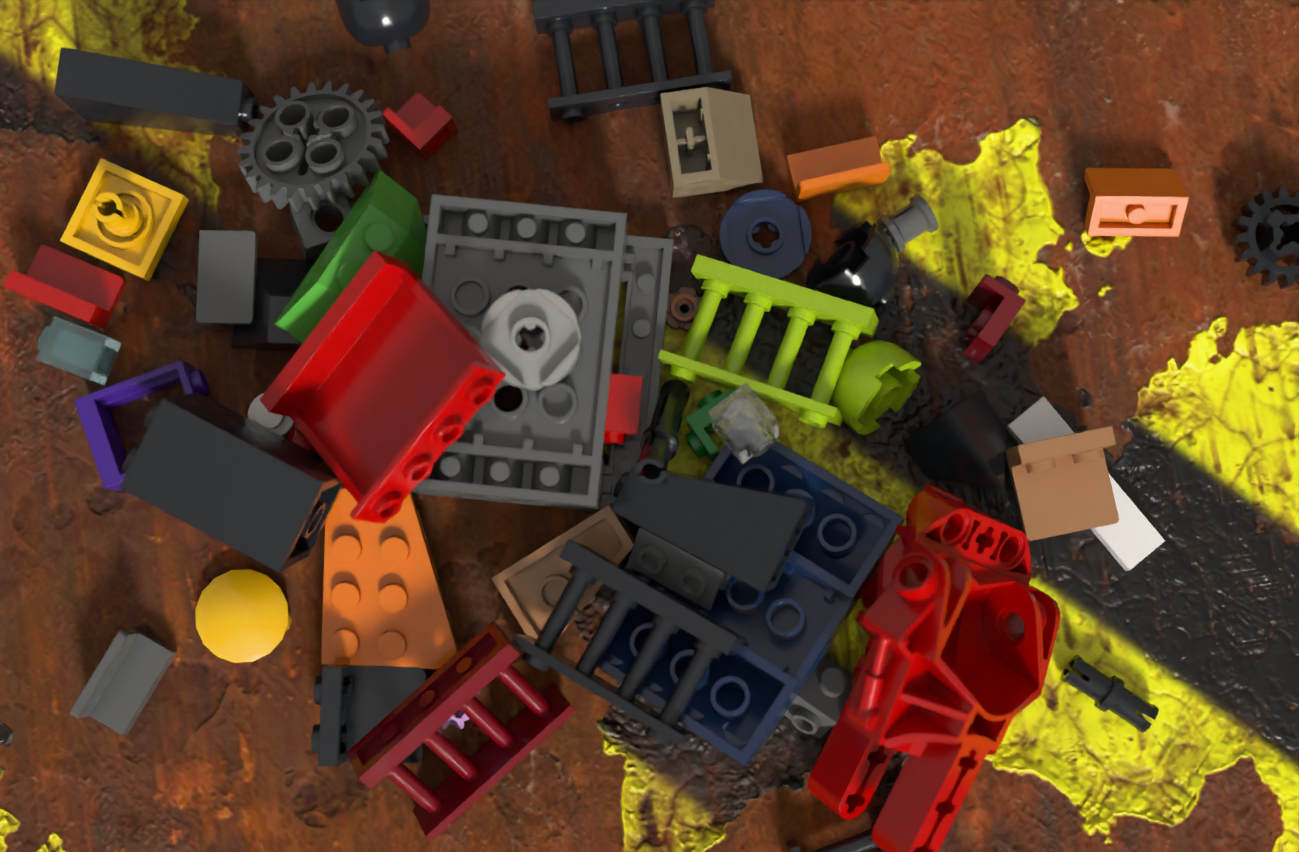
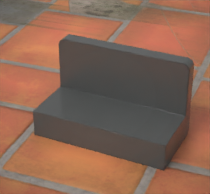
[196,230,258,330]
[70,628,177,735]

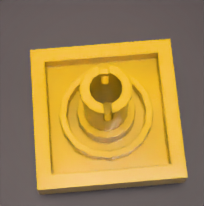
[60,158,189,282]

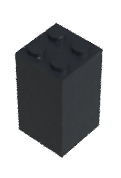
[119,392,344,572]

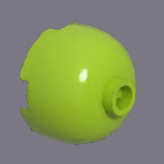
[831,340,921,435]

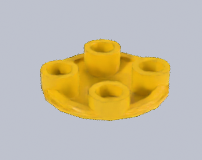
[195,569,291,663]

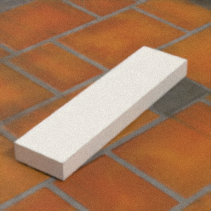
[1005,397,1165,571]

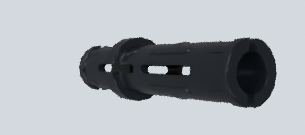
[635,379,690,485]

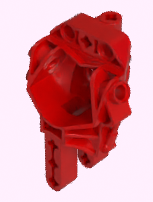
[808,482,1060,852]

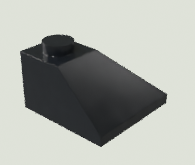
[232,258,316,352]

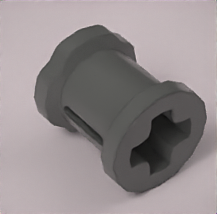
[877,194,938,253]

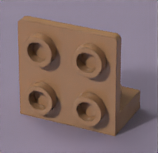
[1005,426,1119,541]

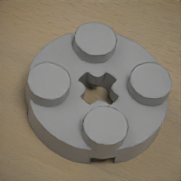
[481,288,582,390]

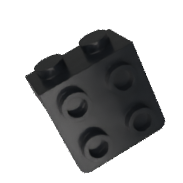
[311,665,427,767]

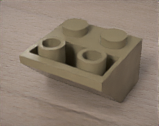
[660,87,763,198]

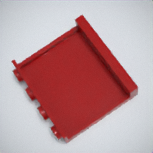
[259,250,506,524]

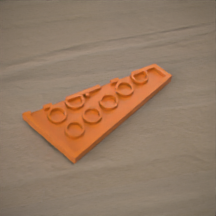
[321,486,460,669]

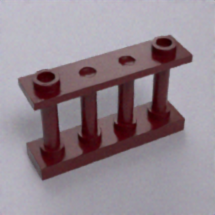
[346,621,576,842]

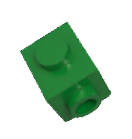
[684,387,744,463]

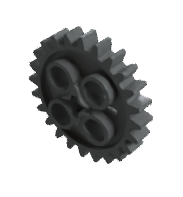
[237,81,390,212]

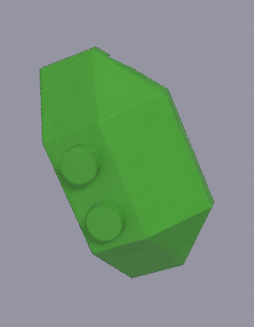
[274,170,427,344]

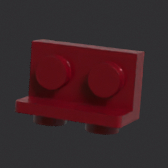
[963,274,1026,363]

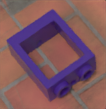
[74,360,210,491]

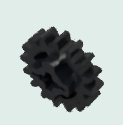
[1229,186,1299,289]

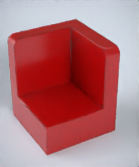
[382,93,458,162]

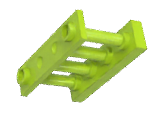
[658,254,879,428]

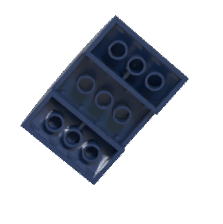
[597,420,904,767]

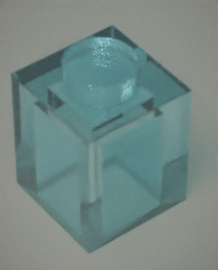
[36,316,122,385]

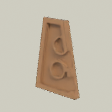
[491,503,635,639]

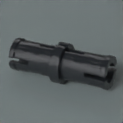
[1060,655,1159,733]

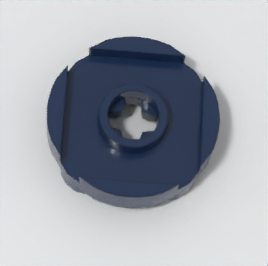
[719,189,812,280]

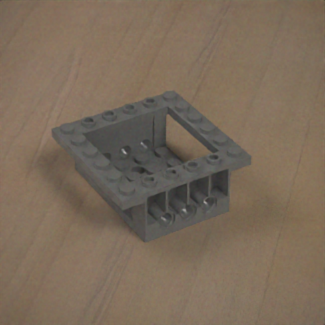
[411,194,674,512]

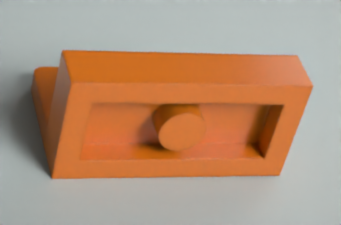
[785,136,891,203]
[1084,168,1189,237]

